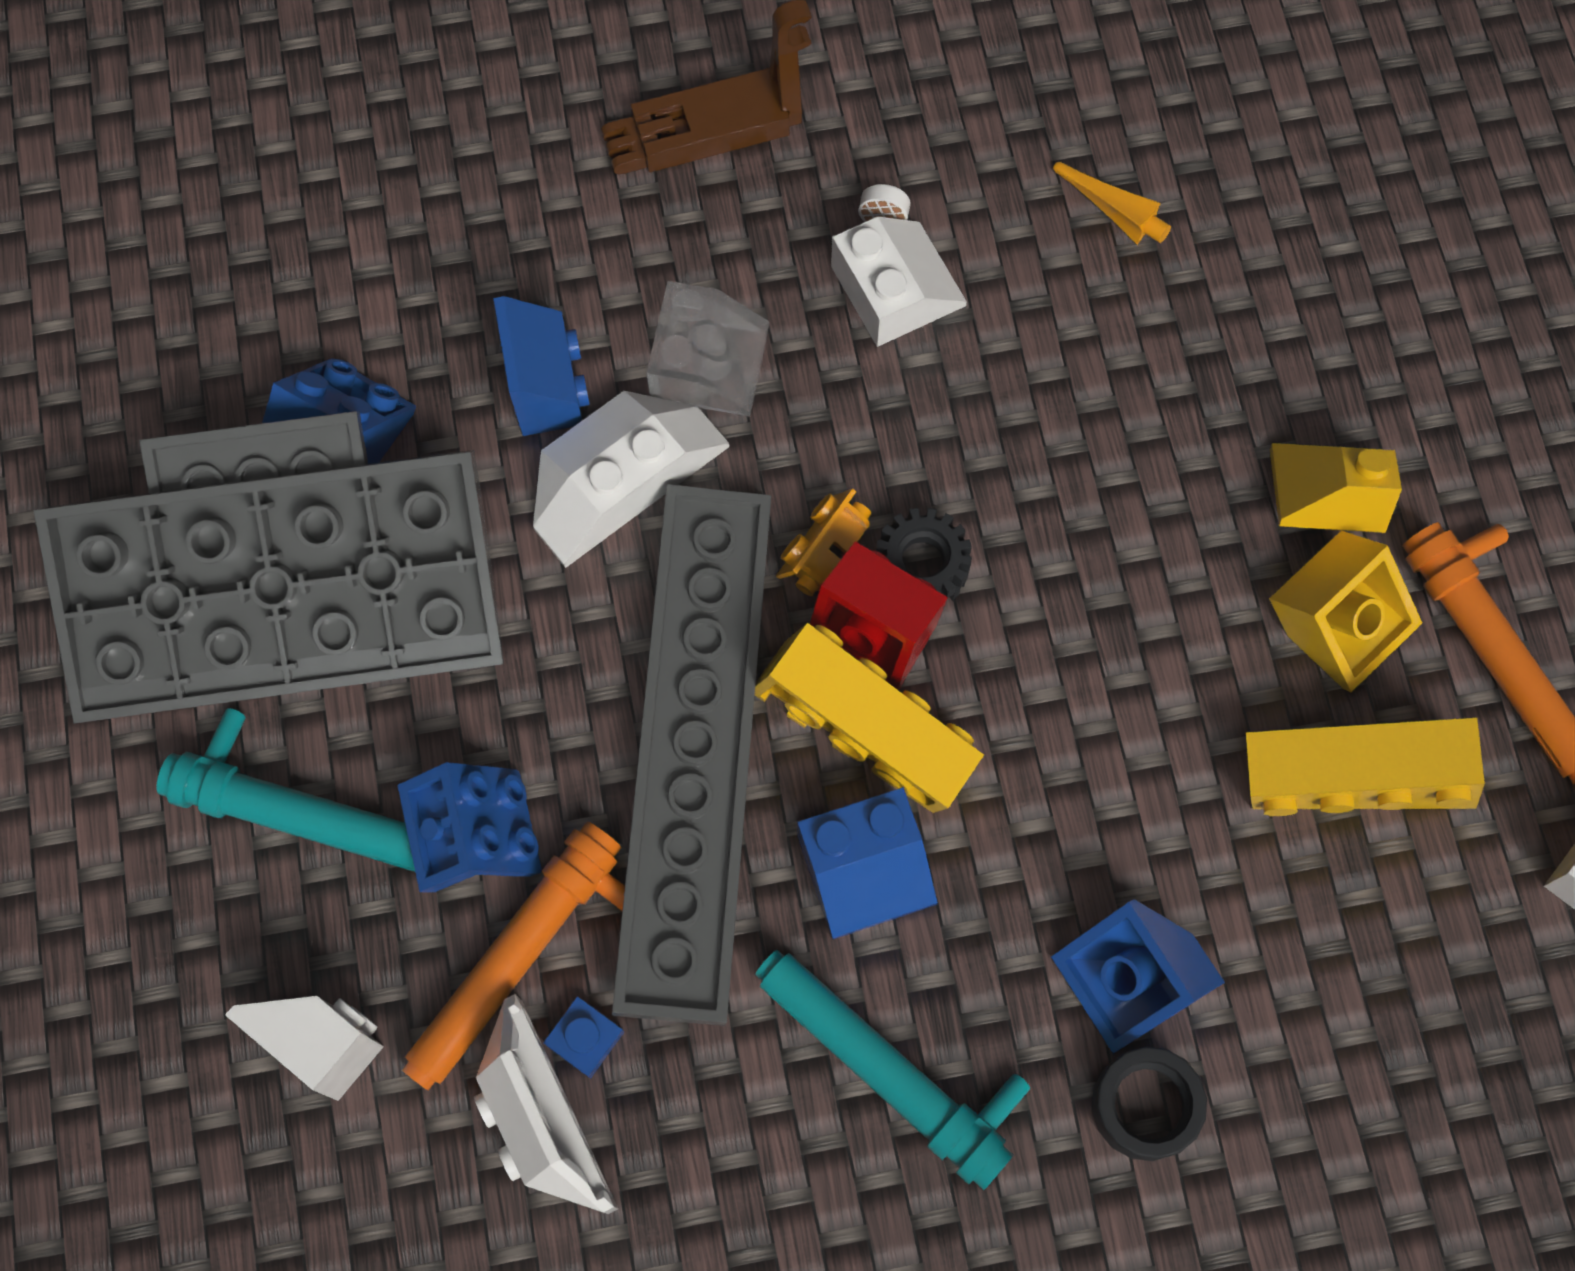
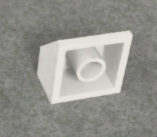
[831,217,967,347]
[225,996,384,1101]

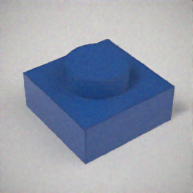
[543,996,624,1079]

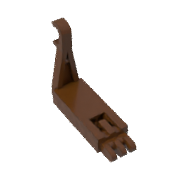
[601,0,812,174]

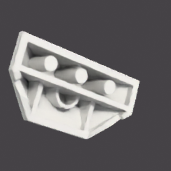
[533,391,729,568]
[474,994,619,1214]

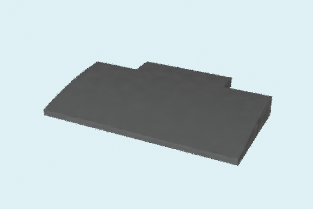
[33,411,504,724]

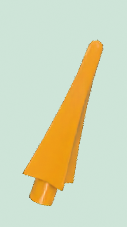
[1053,162,1171,245]

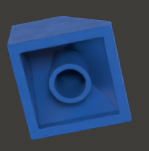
[1051,899,1225,1054]

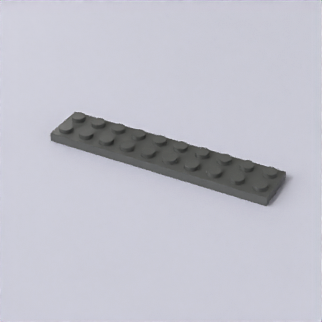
[612,484,772,1026]

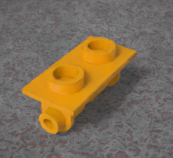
[776,488,871,596]

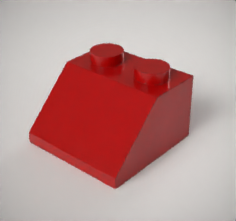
[810,541,948,691]

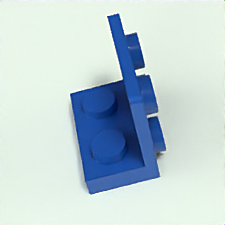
[397,762,542,892]

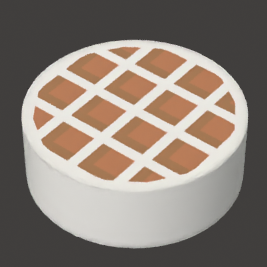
[858,184,910,222]

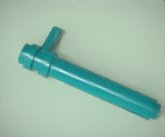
[156,708,415,872]
[755,950,1030,1190]

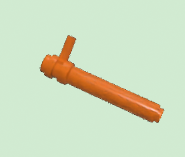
[1402,522,1575,785]
[402,821,625,1091]

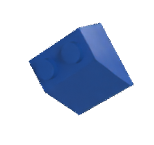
[493,296,590,436]
[797,787,938,940]

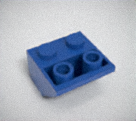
[262,358,416,464]

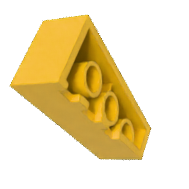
[755,623,984,813]
[1246,718,1485,816]

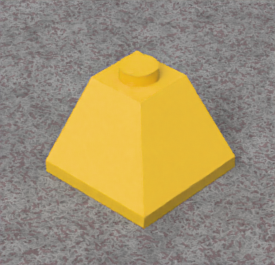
[1270,443,1402,533]

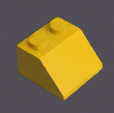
[1269,530,1422,692]

